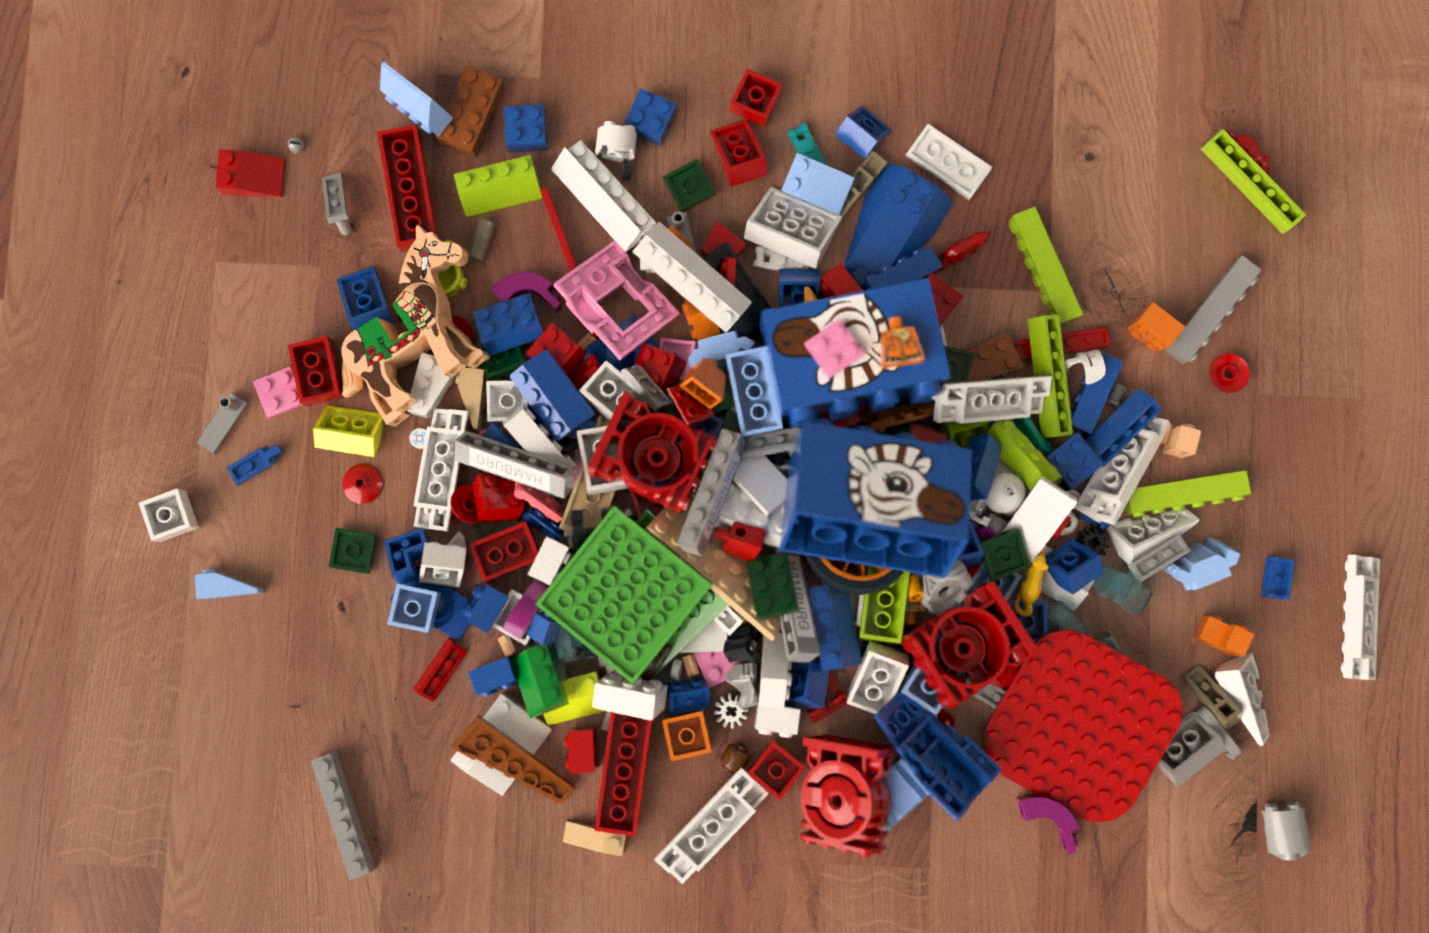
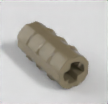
[468,219,496,262]

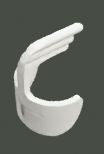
[1065,349,1106,385]

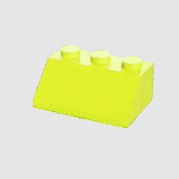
[313,405,384,457]
[543,671,607,726]

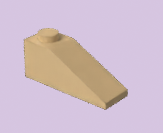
[456,368,487,431]
[563,821,627,856]

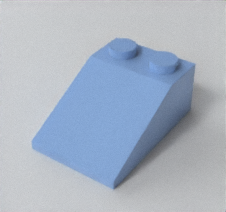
[781,153,855,215]

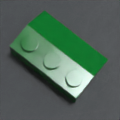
[511,644,569,719]

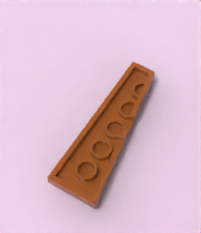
[968,332,1024,382]
[860,400,935,432]
[452,714,575,804]

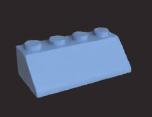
[380,62,453,136]
[725,346,783,437]

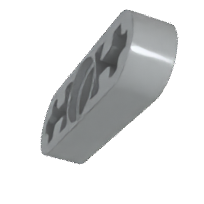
[1194,706,1241,760]

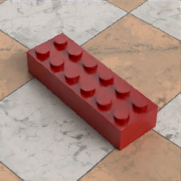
[377,124,440,252]
[595,712,652,837]

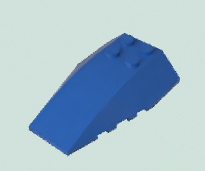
[844,164,953,276]
[874,691,1002,821]

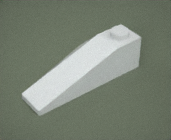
[1107,508,1199,564]
[1215,653,1270,745]

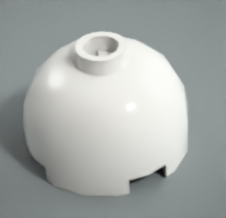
[984,473,1026,514]

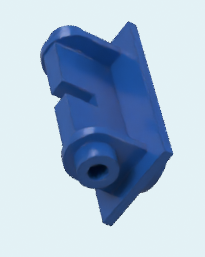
[522,506,563,540]

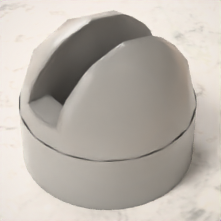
[287,136,305,154]

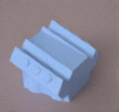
[688,331,755,376]
[1162,536,1240,590]
[862,758,930,831]

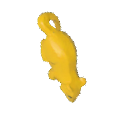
[1014,551,1048,617]

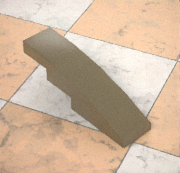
[835,150,888,218]

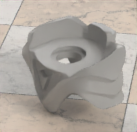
[920,560,973,614]
[726,651,761,709]

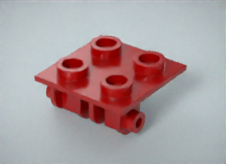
[667,385,715,425]
[806,670,848,724]

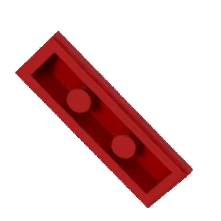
[413,638,468,702]

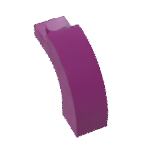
[490,272,563,313]
[502,579,550,639]
[1016,795,1079,854]

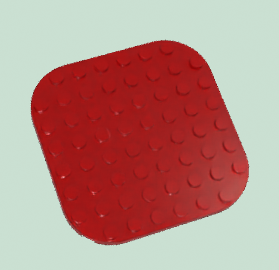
[983,629,1183,822]

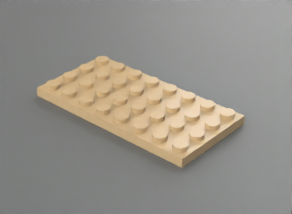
[645,487,812,641]

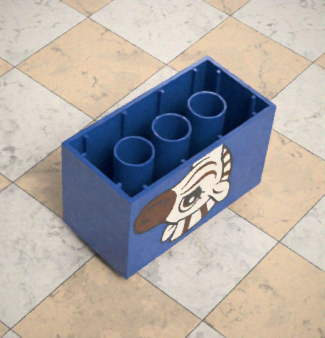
[759,278,951,428]
[779,419,972,578]

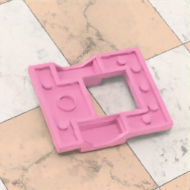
[554,240,680,360]

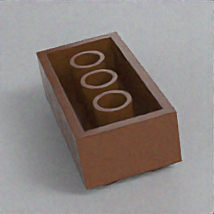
[436,66,505,158]

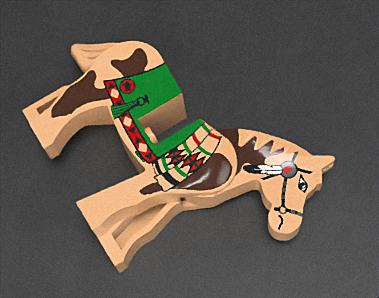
[342,225,490,427]

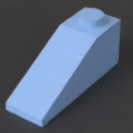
[195,569,264,599]

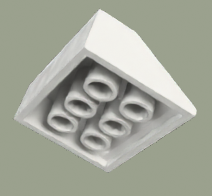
[744,187,842,269]
[450,692,553,796]

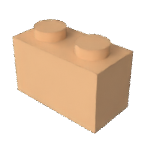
[1163,424,1201,459]

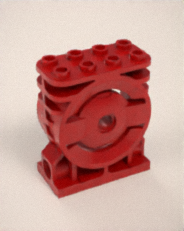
[588,391,717,514]
[902,581,1040,709]
[800,734,897,857]

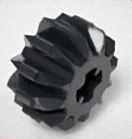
[1074,526,1110,556]

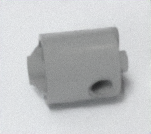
[1261,801,1312,861]

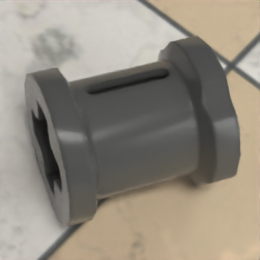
[1105,383,1129,409]

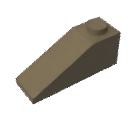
[1183,665,1242,731]

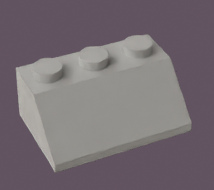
[1157,711,1226,787]

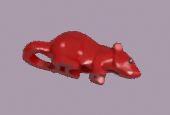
[1225,130,1270,177]
[936,231,991,271]

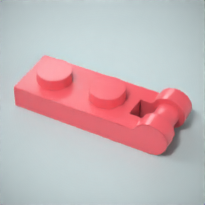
[514,482,563,523]

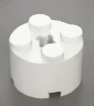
[595,121,637,162]

